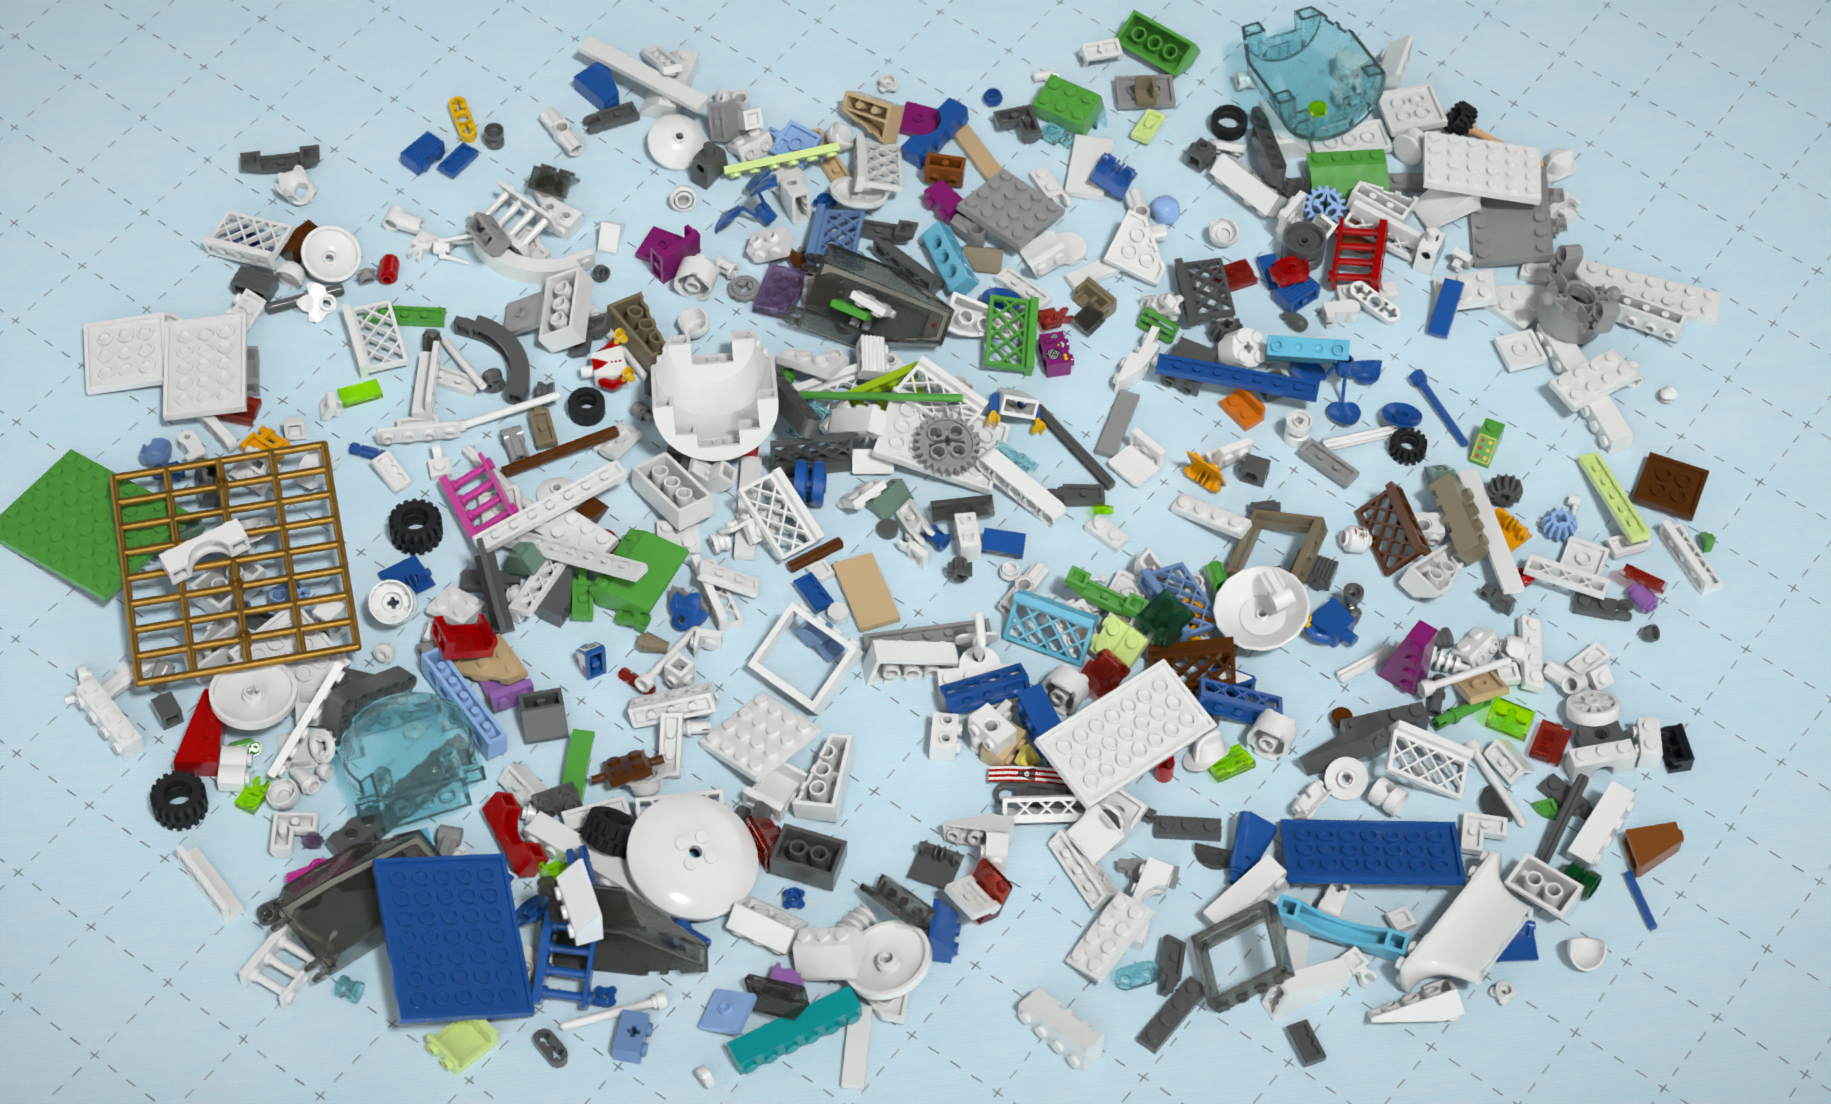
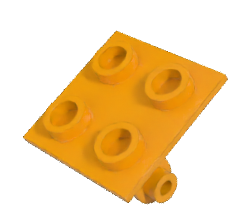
[1184,450,1227,493]
[1494,507,1533,552]

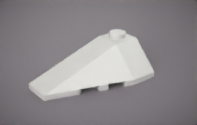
[944,292,1023,340]
[1398,540,1465,598]
[1367,976,1465,1022]

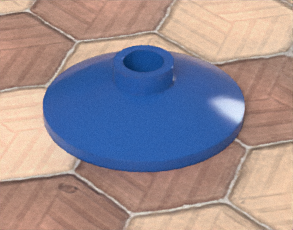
[982,288,1021,311]
[1382,402,1422,428]
[516,893,551,926]

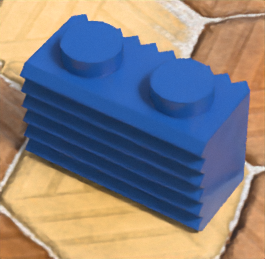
[400,131,445,175]
[1273,275,1321,314]

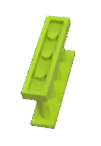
[843,361,925,439]

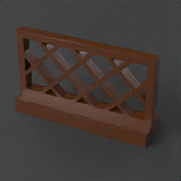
[1356,481,1432,577]
[1148,636,1236,690]

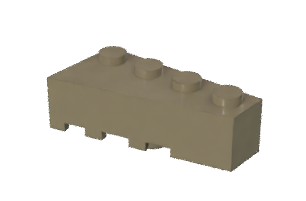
[606,292,665,373]
[1428,473,1490,566]

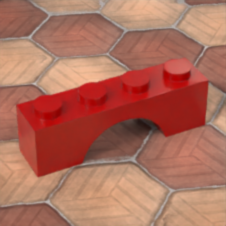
[482,791,549,877]

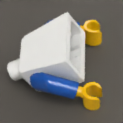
[985,387,1046,435]

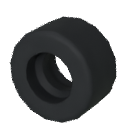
[568,387,605,427]

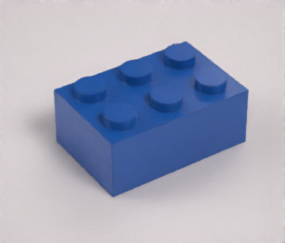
[1016,683,1061,765]

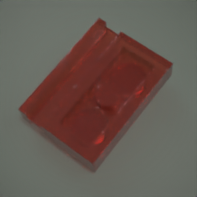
[1211,258,1258,295]
[214,396,262,427]
[1529,719,1573,767]

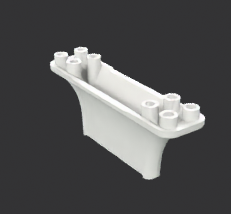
[1395,850,1533,992]

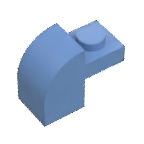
[795,616,845,662]

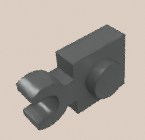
[1479,583,1516,617]

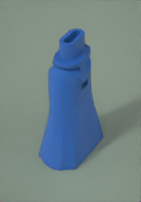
[1228,811,1278,885]

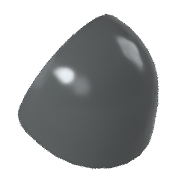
[735,800,772,830]

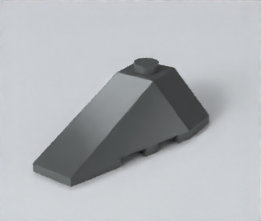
[1299,715,1390,776]

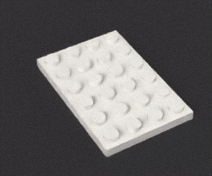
[1423,131,1541,205]
[163,312,247,421]
[871,386,1011,495]

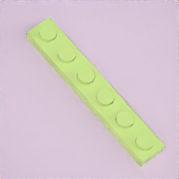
[724,142,841,178]
[1579,451,1651,544]

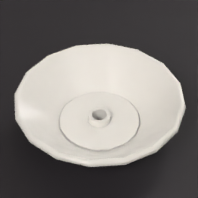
[1213,565,1311,651]

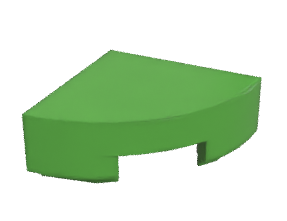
[1699,532,1715,553]
[1532,798,1560,820]

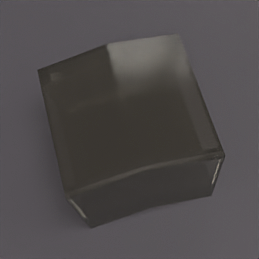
[1070,302,1106,338]

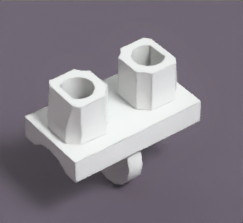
[1146,292,1184,322]

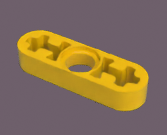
[449,96,477,143]

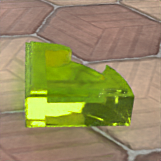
[1093,505,1114,514]

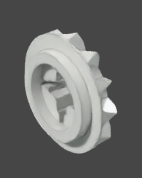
[309,728,338,763]

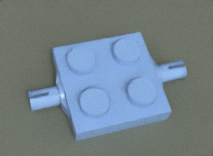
[767,119,826,171]

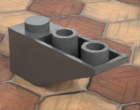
[537,564,574,628]

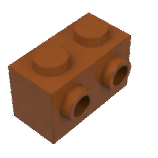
[924,152,966,188]

